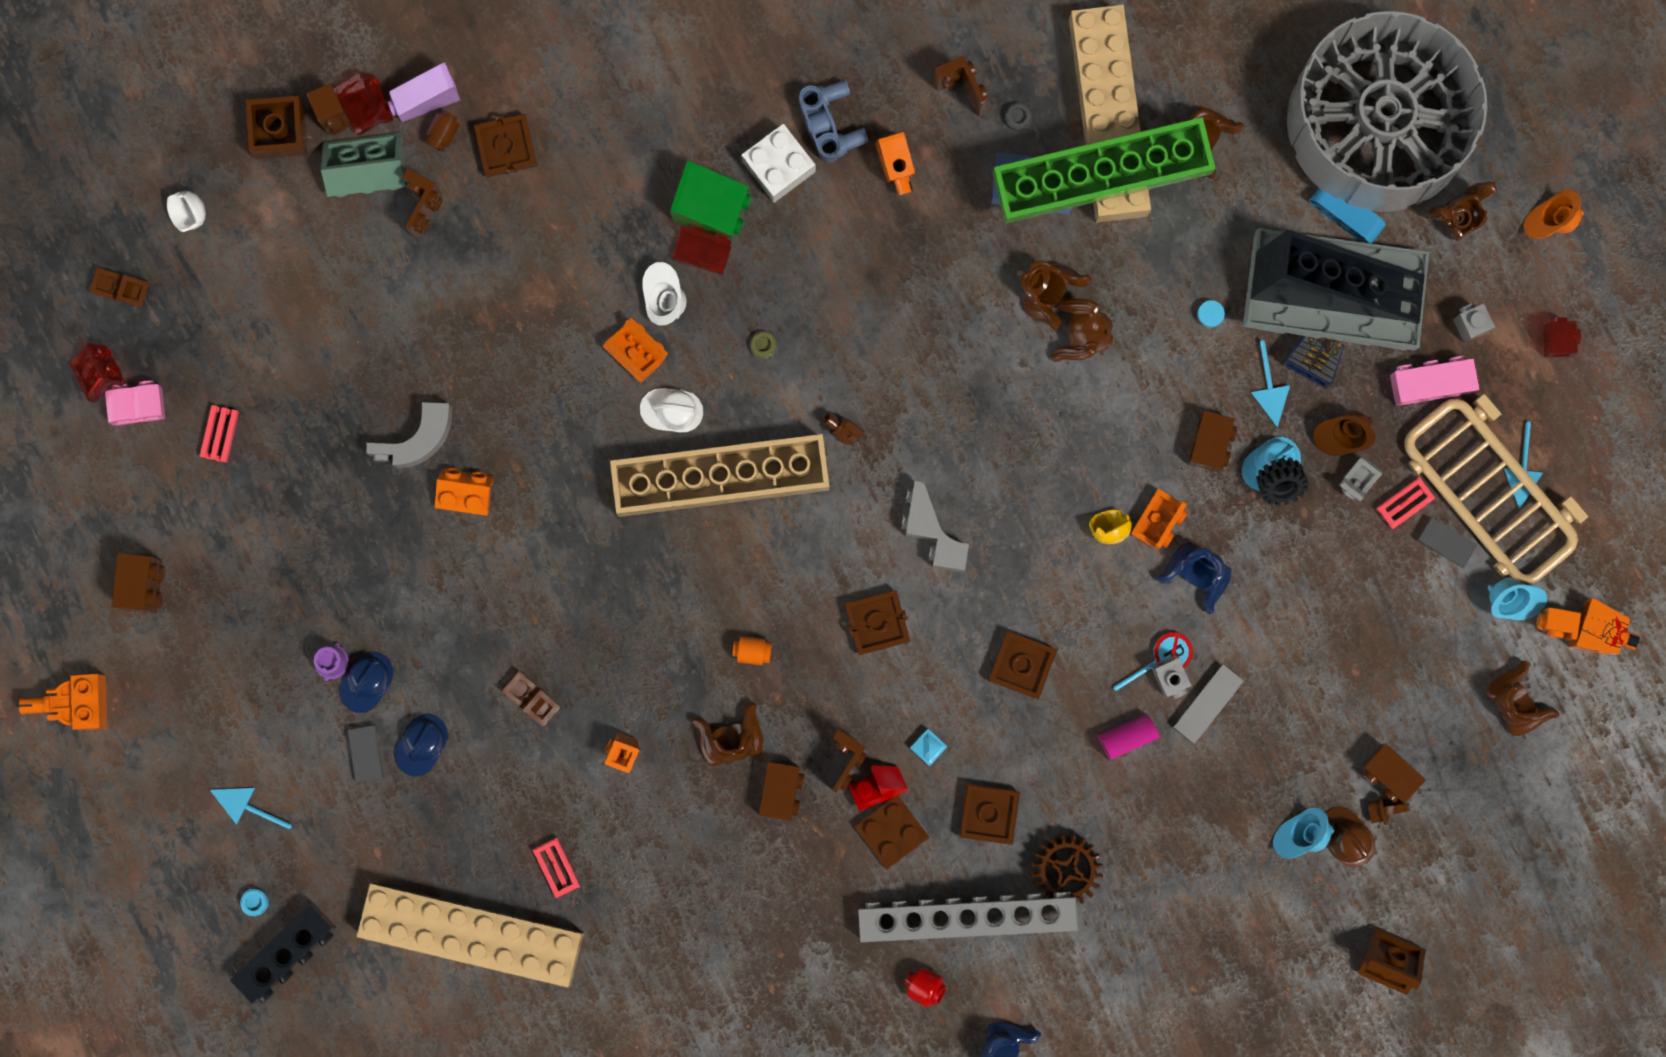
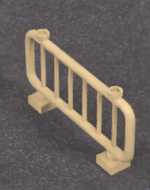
[1404,394,1589,585]

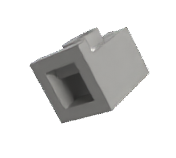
[1150,655,1191,699]

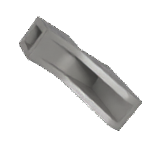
[901,481,969,573]

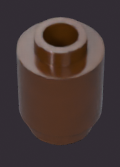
[425,111,460,152]

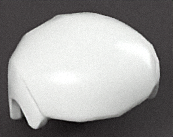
[167,190,206,232]

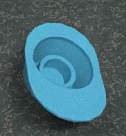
[1242,437,1301,491]
[1488,578,1547,620]
[1273,807,1334,859]

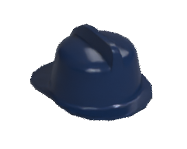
[340,652,394,713]
[395,714,448,776]

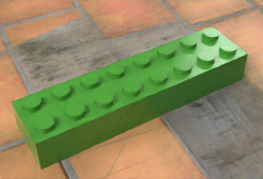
[992,117,1216,224]

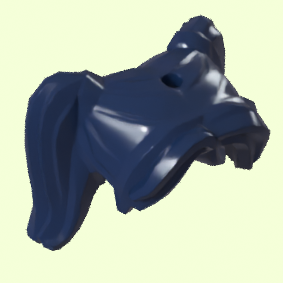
[1157,542,1232,614]
[980,1022,1041,1057]

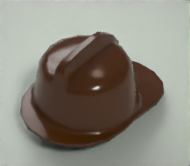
[1313,411,1376,456]
[1326,807,1376,868]

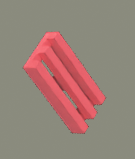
[200,405,239,463]
[1376,477,1435,530]
[533,838,581,898]

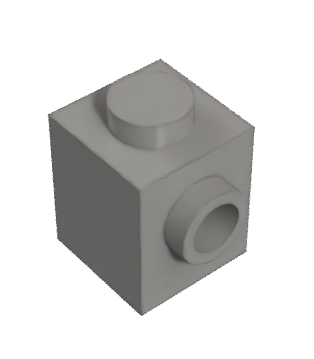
[1453,303,1495,343]

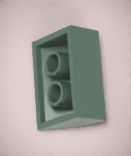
[321,133,406,197]

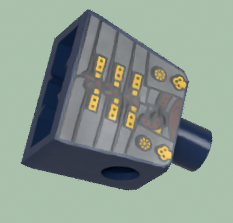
[1282,336,1344,389]

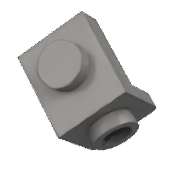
[1340,455,1383,501]

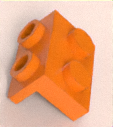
[603,317,668,383]
[435,468,494,516]
[1130,488,1188,551]

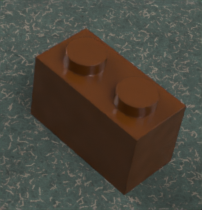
[306,83,352,135]
[1188,410,1237,473]
[1360,743,1426,804]
[759,762,804,821]

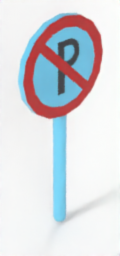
[1113,632,1193,691]

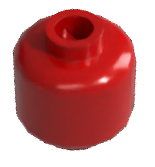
[904,967,947,1008]

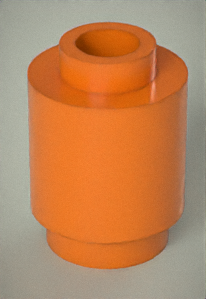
[732,636,772,665]

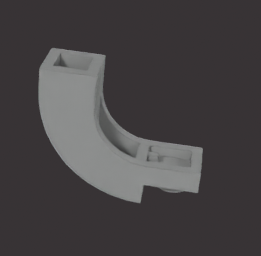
[366,402,452,468]

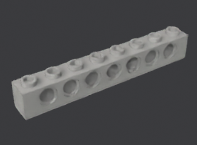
[858,892,1079,942]

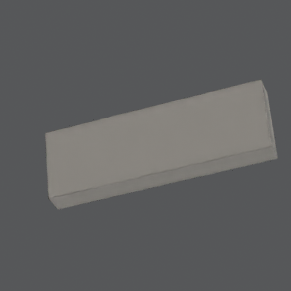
[1173,665,1244,744]

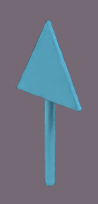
[1251,340,1290,428]
[1503,421,1543,509]
[210,788,292,829]

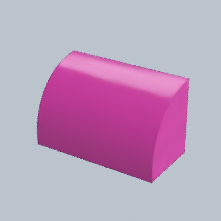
[1097,714,1160,760]

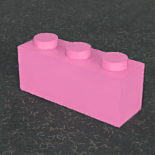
[1390,356,1479,406]

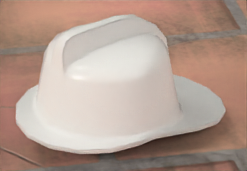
[643,262,687,325]
[640,388,703,432]

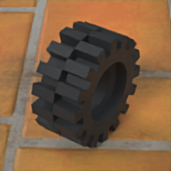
[1256,458,1309,506]

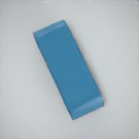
[1309,188,1386,244]

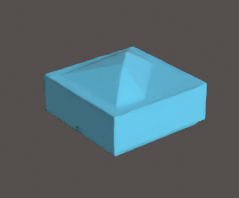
[910,729,948,766]

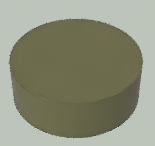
[750,331,777,359]

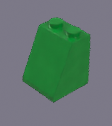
[670,161,752,241]

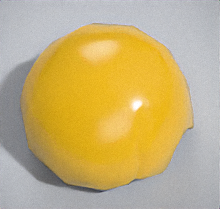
[1089,509,1132,545]

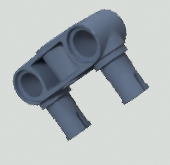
[799,80,869,163]

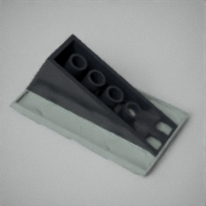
[1243,228,1429,351]

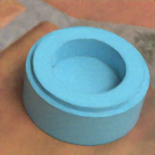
[1197,300,1225,328]
[240,889,269,916]

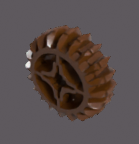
[1031,834,1103,904]

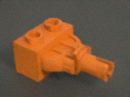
[19,674,108,730]

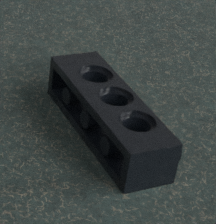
[230,904,336,1004]

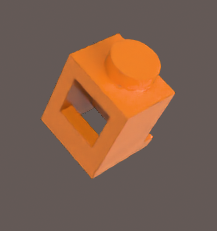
[1536,607,1581,641]
[604,732,640,773]

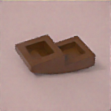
[89,267,149,308]
[501,670,560,727]

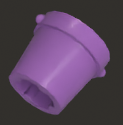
[314,643,350,681]

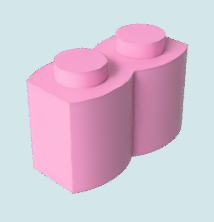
[105,381,166,426]

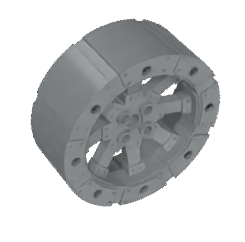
[1287,11,1487,212]

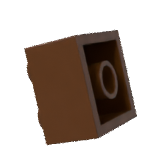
[246,96,308,159]
[111,553,166,614]

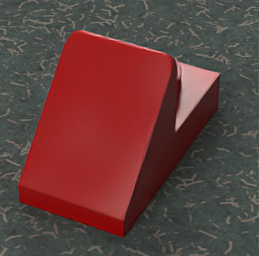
[848,765,909,811]

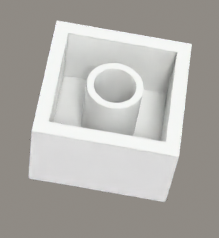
[741,124,816,203]

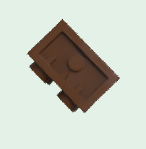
[933,55,988,117]
[402,168,443,239]
[832,729,867,793]

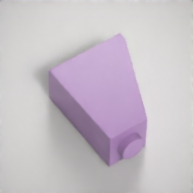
[388,63,461,122]

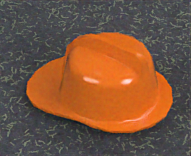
[1523,189,1584,239]

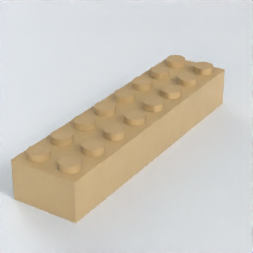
[1069,5,1151,223]
[610,434,829,517]
[357,883,584,987]

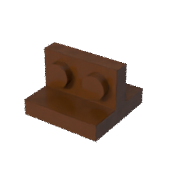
[1357,928,1426,995]

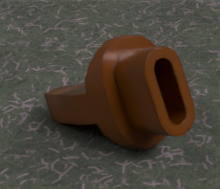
[823,411,864,444]
[1368,797,1411,825]

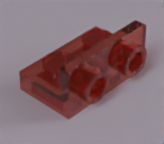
[336,73,393,135]
[673,224,733,276]
[70,342,125,403]

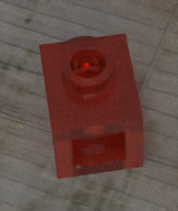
[1543,317,1581,358]

